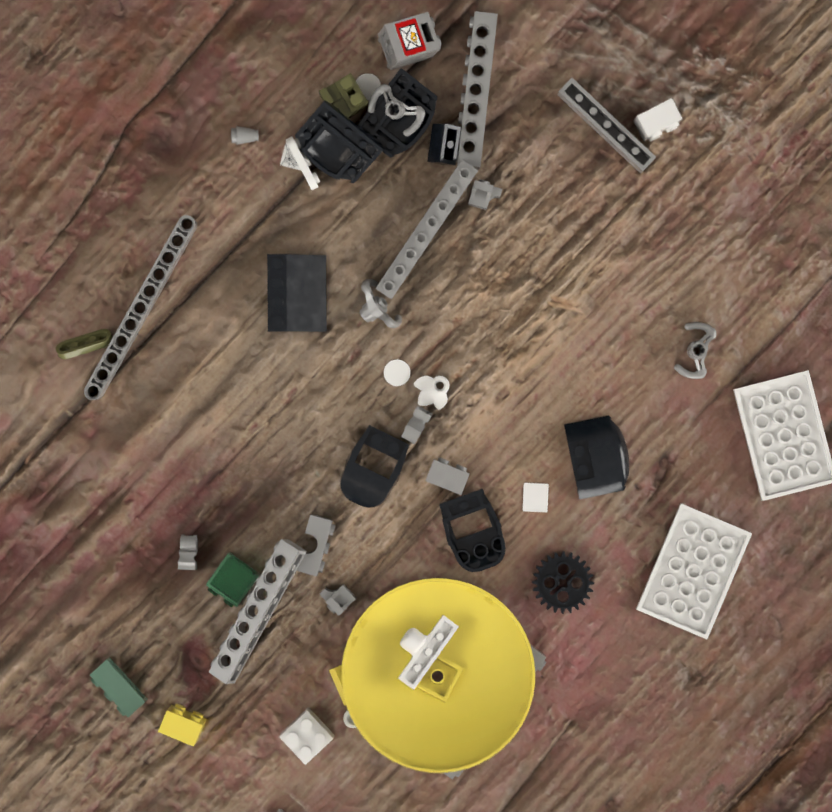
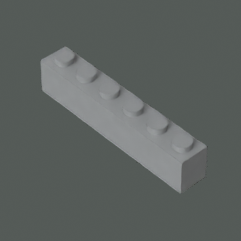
[557,78,656,174]

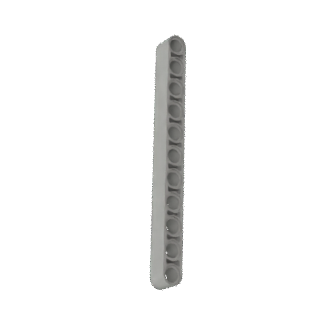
[84,215,197,400]

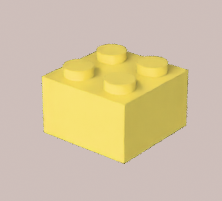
[158,704,207,747]

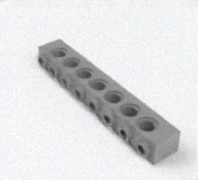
[456,11,498,169]
[376,159,478,299]
[209,539,307,684]

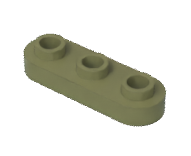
[56,329,113,359]

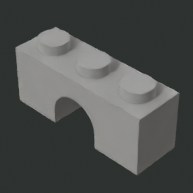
[296,514,335,576]

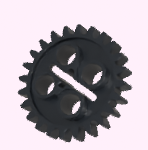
[532,551,594,614]

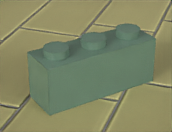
[90,657,148,717]

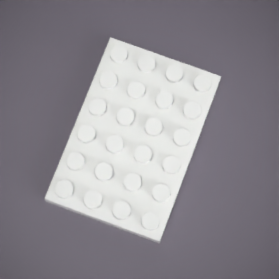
[733,370,832,501]
[636,503,752,639]

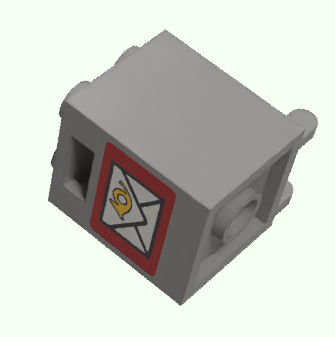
[378,12,441,70]

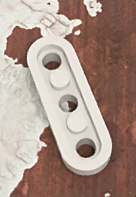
[285,136,320,190]

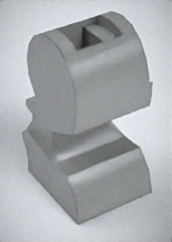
[401,406,433,444]
[178,534,198,570]

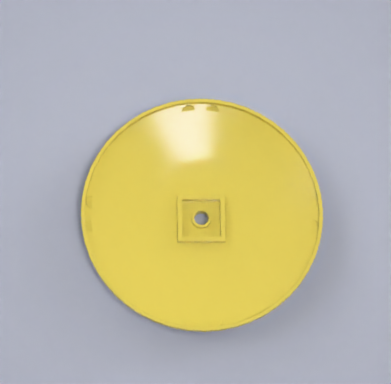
[341,578,535,773]

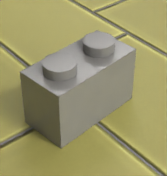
[425,457,470,495]

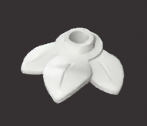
[414,376,450,410]

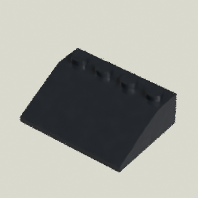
[267,254,327,332]

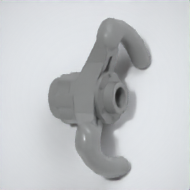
[368,84,425,136]
[360,279,402,328]
[674,322,716,379]

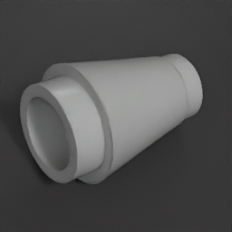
[231,126,259,145]

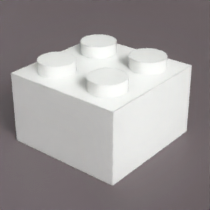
[634,98,682,142]
[279,707,334,765]

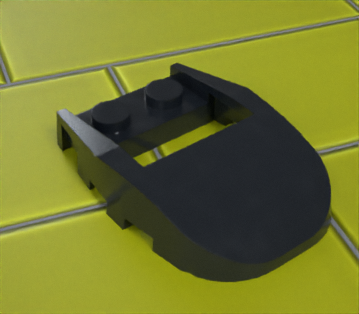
[340,425,410,508]
[439,489,506,572]

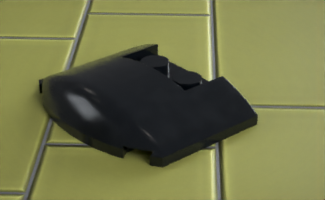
[357,68,438,158]
[295,100,384,183]
[564,415,629,500]

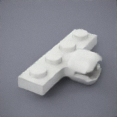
[398,615,459,690]

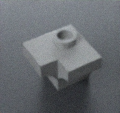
[468,179,502,210]
[320,583,357,616]

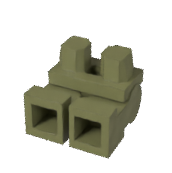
[319,73,369,119]

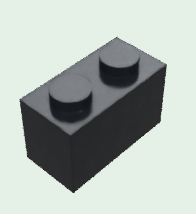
[427,124,461,165]

